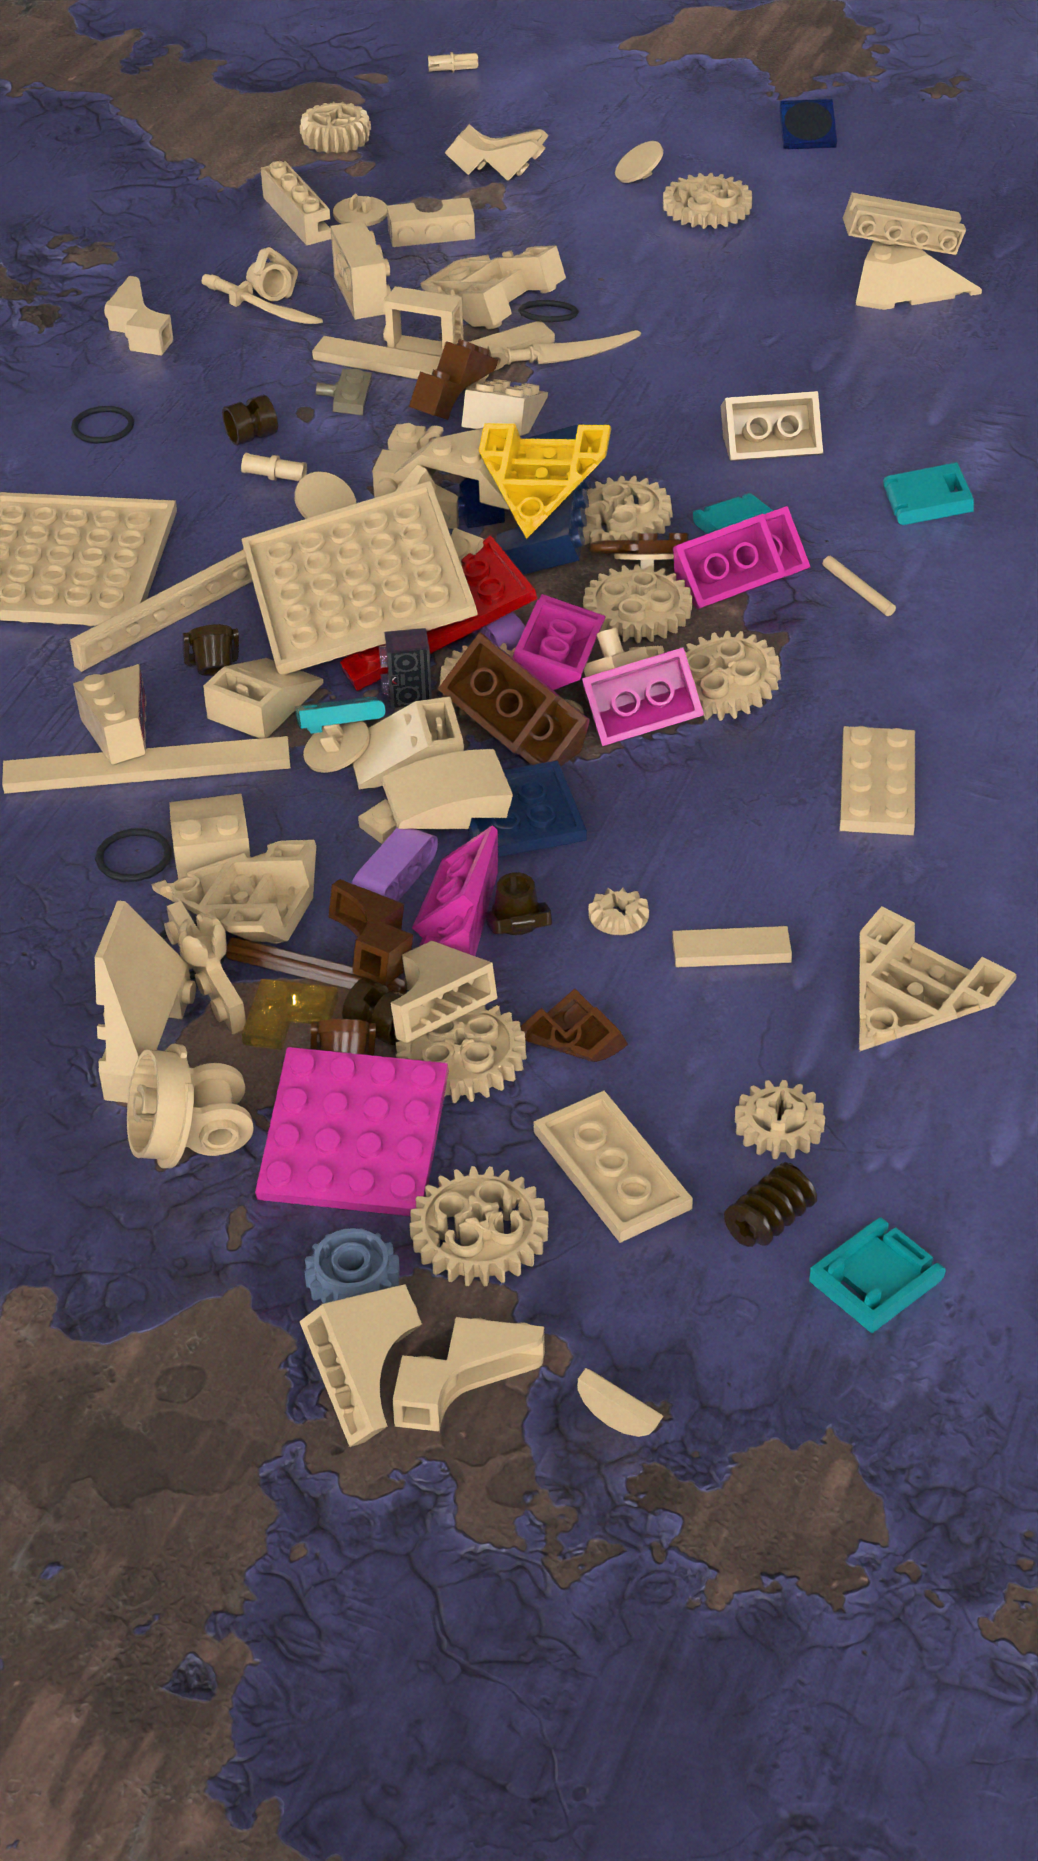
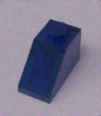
[458,477,505,529]

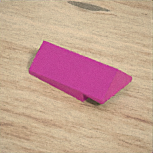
[673,506,811,609]
[513,594,606,690]
[412,825,498,956]

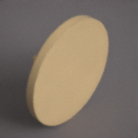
[615,141,664,183]
[333,193,387,226]
[294,472,356,519]
[614,553,674,571]
[304,721,370,773]

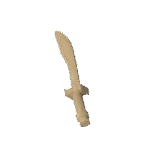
[202,274,323,324]

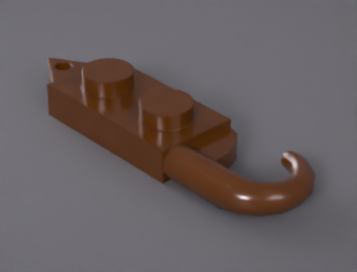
[589,533,693,554]

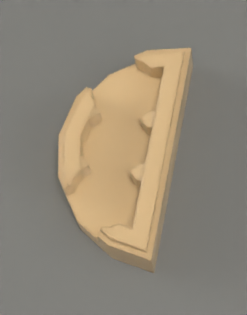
[578,1368,664,1437]

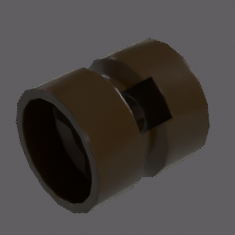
[222,394,278,446]
[342,977,405,1046]

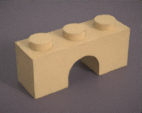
[387,197,475,247]

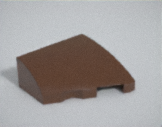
[520,989,628,1062]

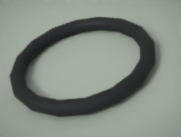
[518,300,579,322]
[71,406,134,443]
[95,828,172,882]

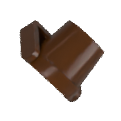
[310,1019,376,1056]

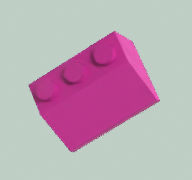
[582,647,704,747]

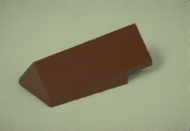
[438,632,590,767]

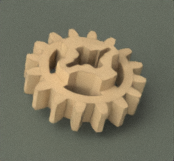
[735,1080,825,1159]

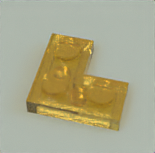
[242,979,338,1050]

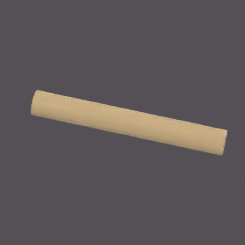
[822,556,896,616]

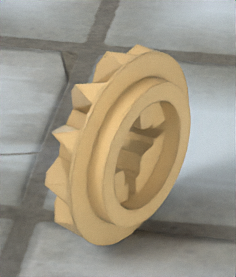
[589,887,649,935]

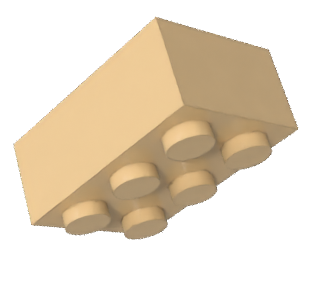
[330,221,391,319]

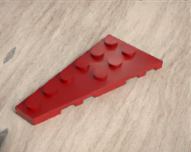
[340,535,538,691]

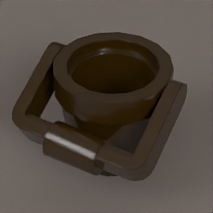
[183,624,239,676]
[485,872,552,935]

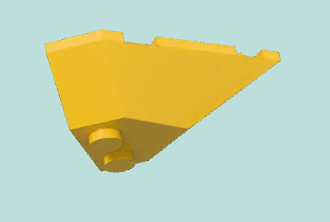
[479,423,611,539]

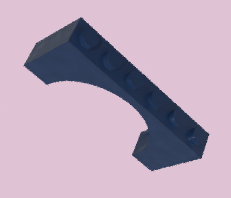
[496,423,591,575]

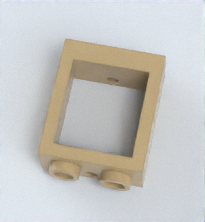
[382,286,464,357]

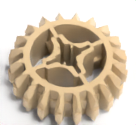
[300,101,371,154]

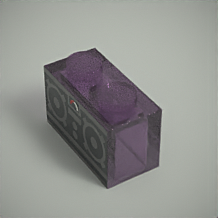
[379,628,432,708]

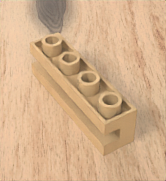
[261,161,331,246]
[843,192,966,255]

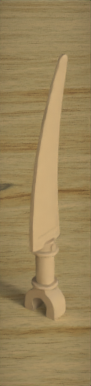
[487,330,641,370]

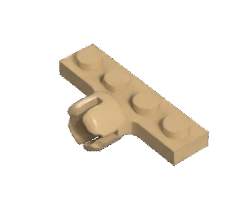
[164,901,247,1034]

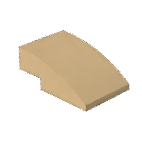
[382,749,513,829]

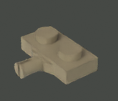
[316,368,372,416]

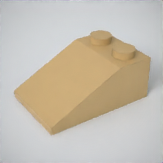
[169,794,251,880]

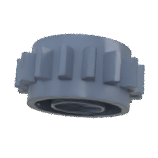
[304,1228,400,1304]

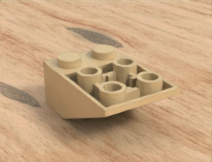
[461,379,548,436]
[203,658,324,739]
[352,696,464,789]

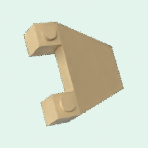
[420,246,566,329]
[95,900,196,1103]

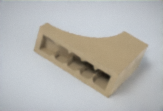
[391,941,497,1043]
[299,1284,422,1447]

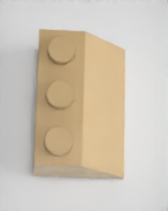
[721,391,823,461]

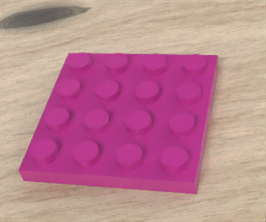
[255,1047,449,1216]

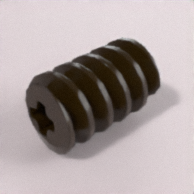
[724,1162,817,1247]

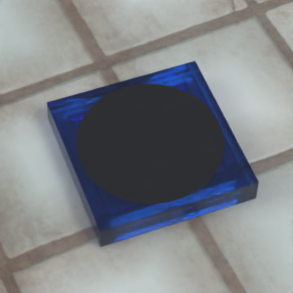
[779,99,837,149]

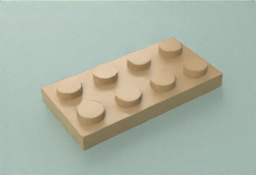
[840,726,915,835]
[534,1090,693,1243]

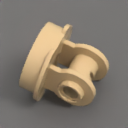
[127,1044,254,1168]

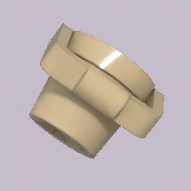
[246,247,298,301]

